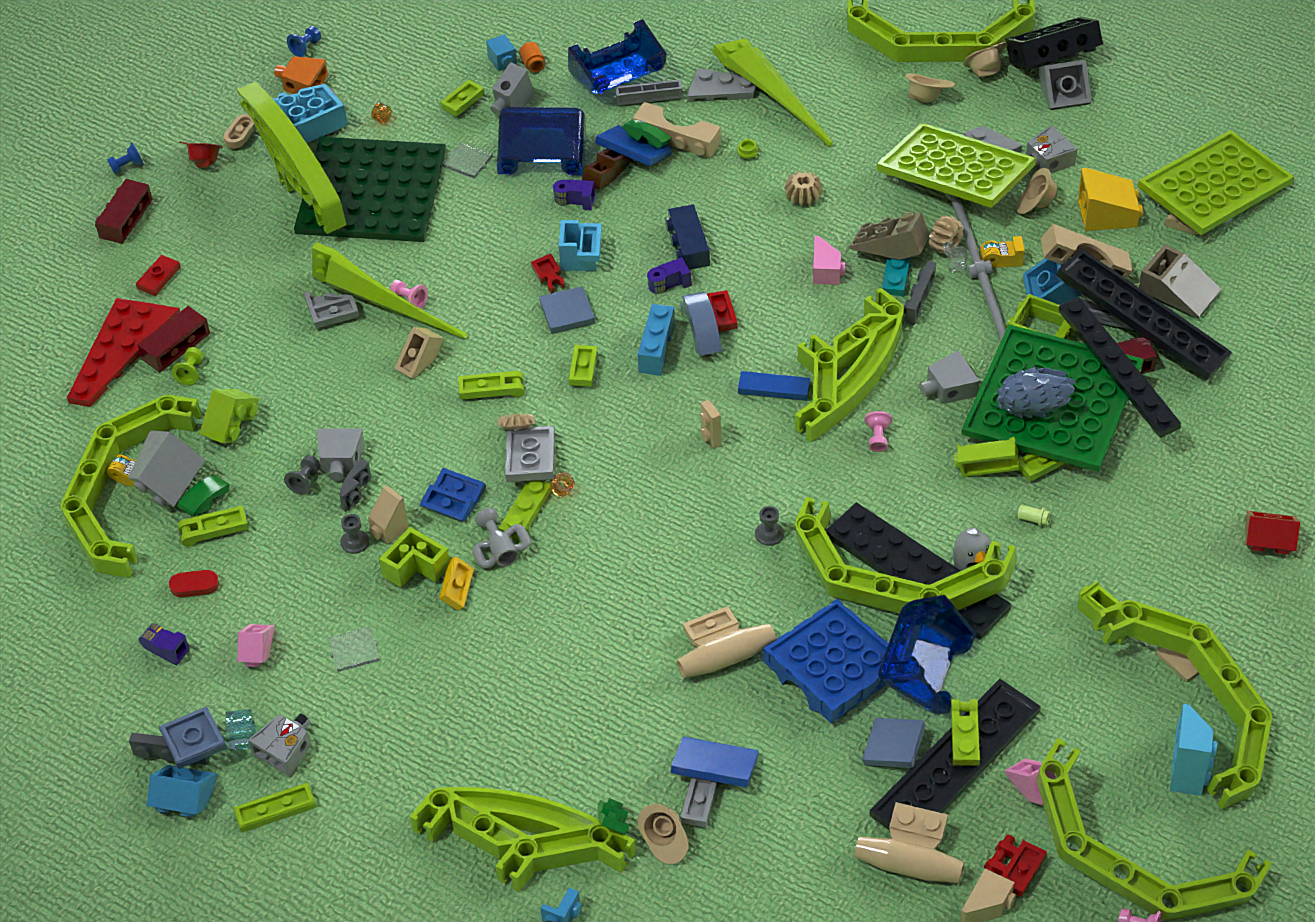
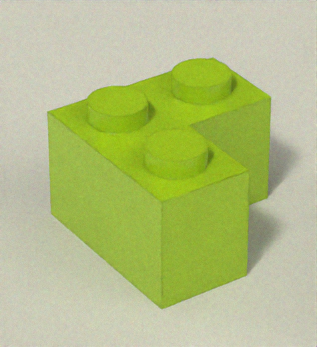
[199,389,259,443]
[379,527,450,587]

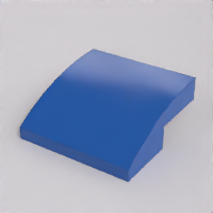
[420,467,486,522]

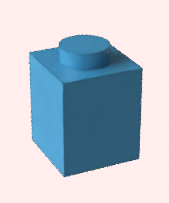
[486,34,517,71]

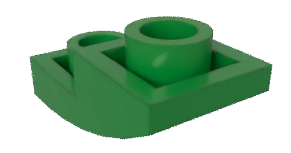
[622,120,671,149]
[177,475,229,516]
[597,798,630,835]

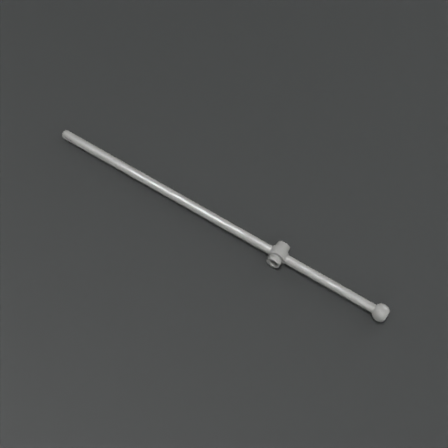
[944,193,1006,340]

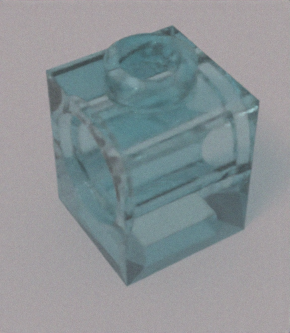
[226,709,256,750]

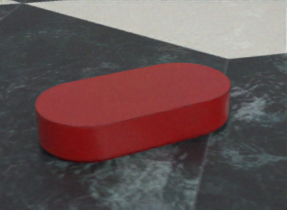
[169,570,219,597]

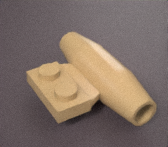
[677,606,776,678]
[854,802,964,883]

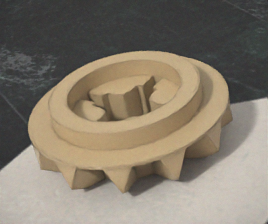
[498,413,535,430]

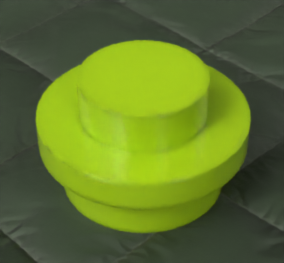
[737,139,759,159]

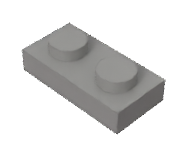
[680,777,718,828]

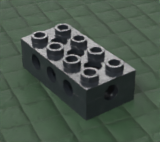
[1005,16,1103,69]

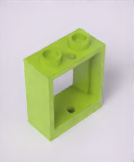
[1007,294,1075,340]

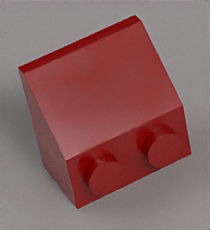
[1245,511,1300,554]

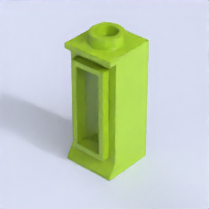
[954,437,1019,477]
[1077,581,1125,645]

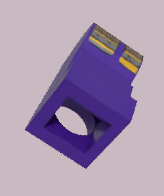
[553,179,595,211]
[647,257,692,294]
[139,623,190,666]

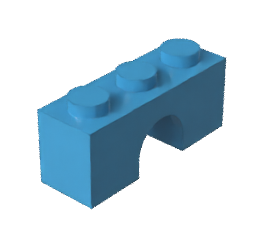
[638,304,675,376]

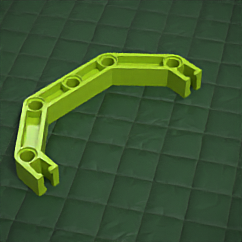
[847,0,1035,62]
[60,395,202,578]
[795,497,1017,621]
[1092,600,1272,810]
[1036,738,1272,920]

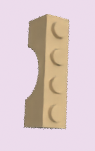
[633,102,721,158]
[1041,224,1132,278]

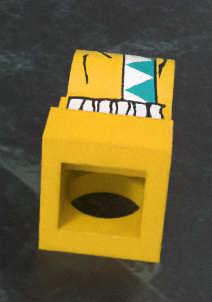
[980,236,1024,268]
[106,454,136,488]

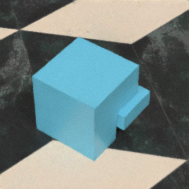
[559,220,602,271]

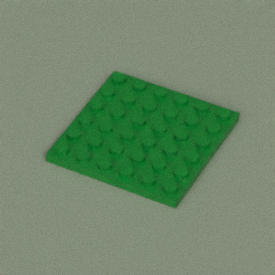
[962,325,1143,472]

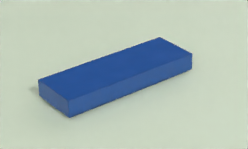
[738,371,810,401]

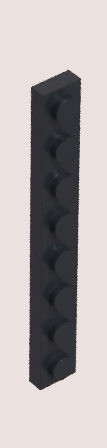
[1059,297,1181,438]

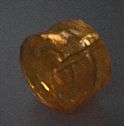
[371,102,392,124]
[550,472,575,497]

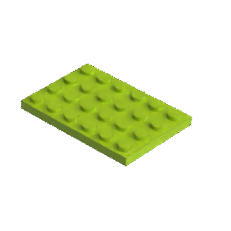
[877,123,1036,208]
[1137,130,1295,235]

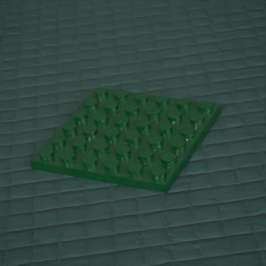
[294,136,446,242]

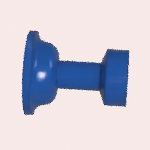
[286,26,321,57]
[107,142,144,174]

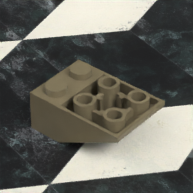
[849,212,930,260]
[1139,244,1221,319]

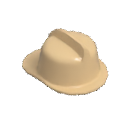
[963,42,1008,77]
[905,73,956,103]
[1016,168,1057,214]
[637,804,689,864]

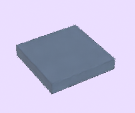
[539,286,595,334]
[159,706,227,769]
[862,718,926,768]

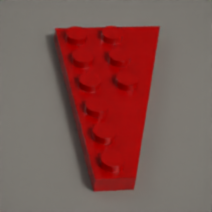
[67,298,181,407]

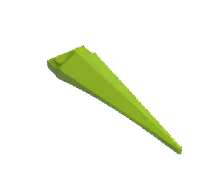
[712,38,833,147]
[312,242,468,339]

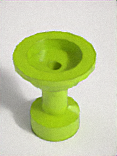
[171,347,204,385]

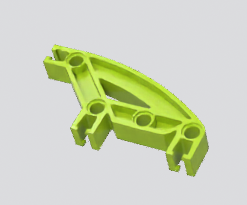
[237,81,346,234]
[795,287,904,442]
[410,787,636,892]

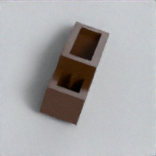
[582,149,633,190]

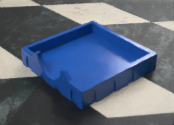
[762,599,907,723]

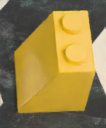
[1077,168,1143,231]

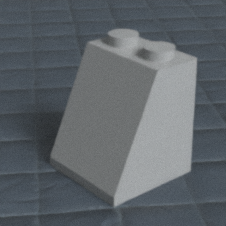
[128,431,205,507]

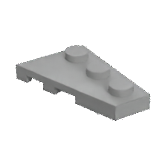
[687,68,758,102]

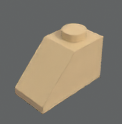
[395,327,444,379]
[368,485,409,545]
[960,869,1016,922]

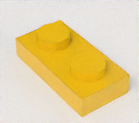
[439,556,474,611]

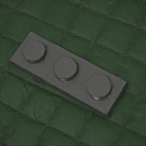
[904,261,936,325]
[129,733,210,765]

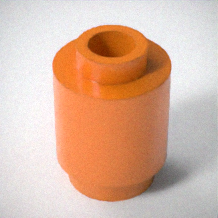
[519,42,545,73]

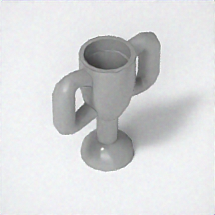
[472,508,531,569]

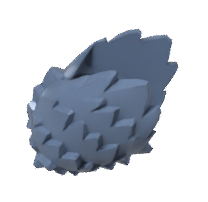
[997,367,1075,418]

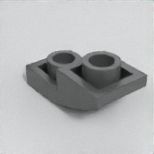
[339,459,371,512]

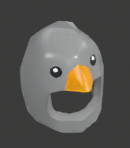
[953,527,991,571]

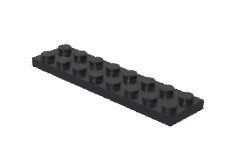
[1056,249,1232,380]
[826,502,1011,640]
[869,679,1041,831]

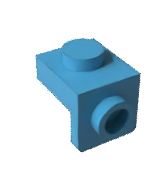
[540,888,582,922]

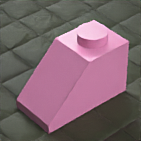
[813,236,845,285]
[238,624,275,667]
[1004,758,1056,805]

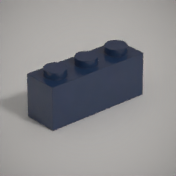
[665,204,710,270]

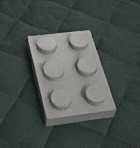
[505,426,555,482]

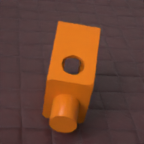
[274,56,328,94]

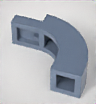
[680,292,722,356]

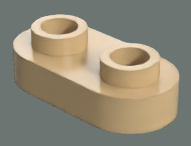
[224,114,256,149]

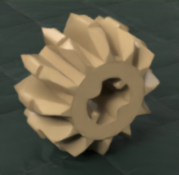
[785,170,822,206]
[929,215,964,255]

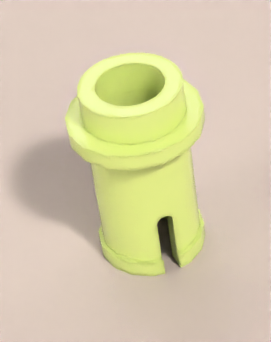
[1018,504,1050,526]

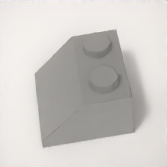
[1038,60,1092,109]

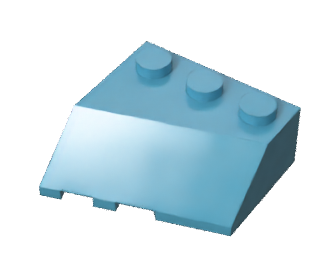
[273,84,348,143]
[1170,704,1217,796]

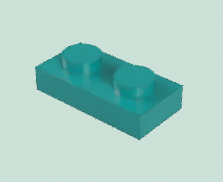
[882,257,910,297]

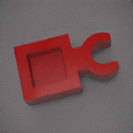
[531,253,565,294]

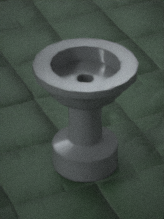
[284,455,321,495]
[755,506,784,546]
[340,514,369,554]

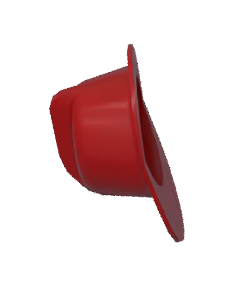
[179,141,223,168]

